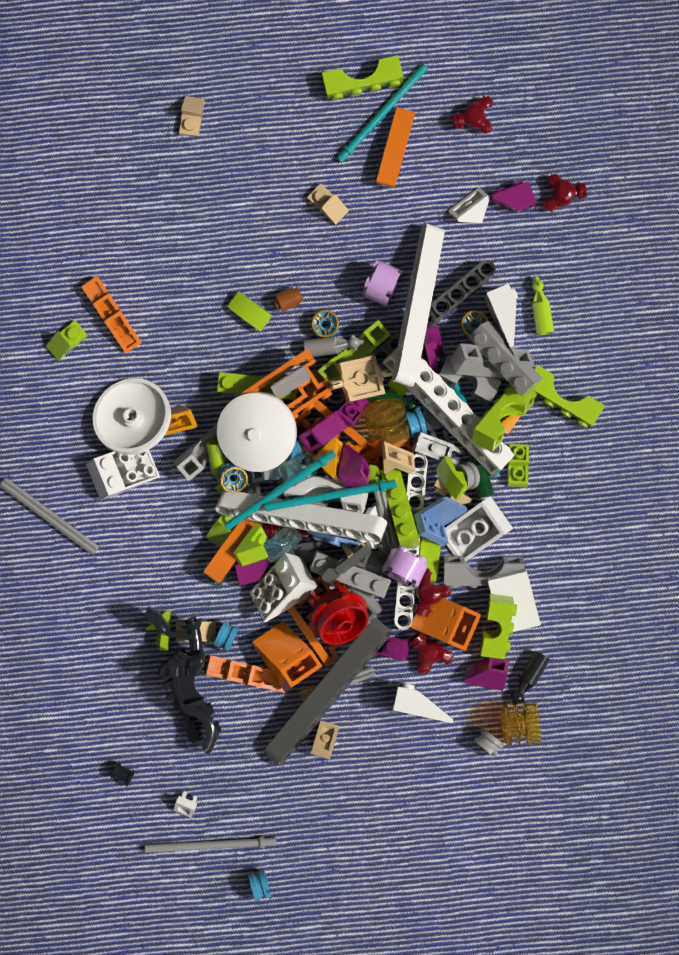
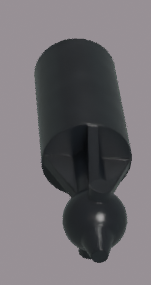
[511,651,550,707]

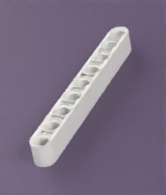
[392,223,445,387]
[394,454,428,630]
[215,490,387,543]

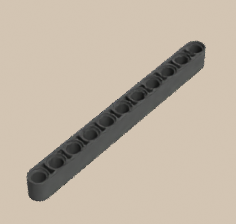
[328,260,496,406]

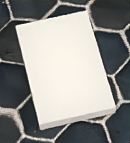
[488,569,541,632]

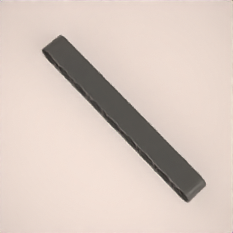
[264,618,392,766]

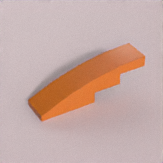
[376,107,415,188]
[81,275,142,353]
[204,655,285,693]

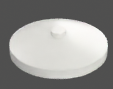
[93,378,171,455]
[217,392,297,472]

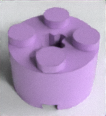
[362,260,403,307]
[381,545,428,588]

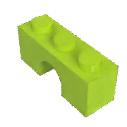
[480,594,517,659]

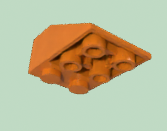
[410,598,481,651]
[251,621,322,692]

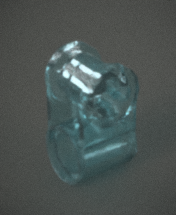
[276,453,317,488]

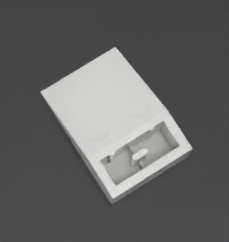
[86,450,160,500]
[249,553,317,622]

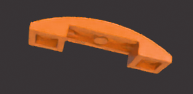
[203,519,264,584]

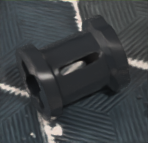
[110,762,136,787]

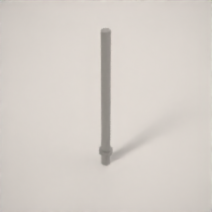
[145,836,277,853]

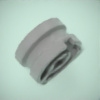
[454,462,480,491]
[473,728,505,757]

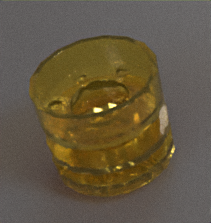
[364,398,410,448]
[500,702,541,747]

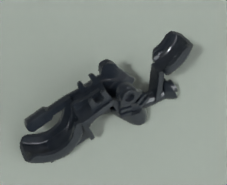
[145,606,222,755]

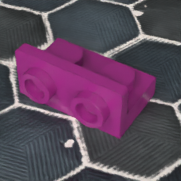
[423,325,445,373]

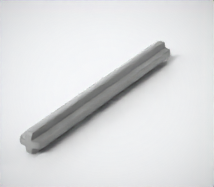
[0,478,99,554]

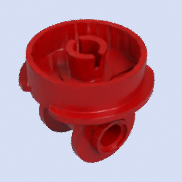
[308,580,369,645]

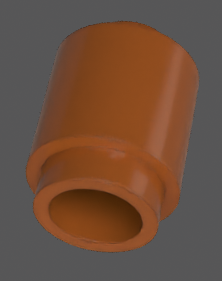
[273,287,304,312]

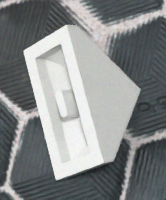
[448,187,490,223]

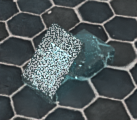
[263,527,302,563]

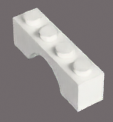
[284,473,368,513]

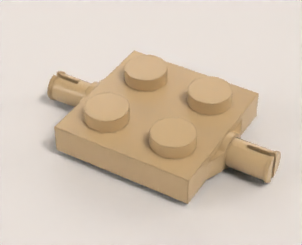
[329,355,393,403]

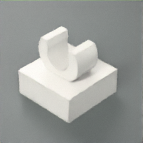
[173,791,197,818]

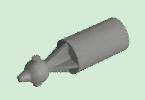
[304,334,364,357]

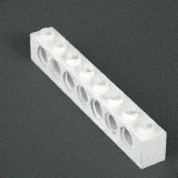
[382,347,514,476]

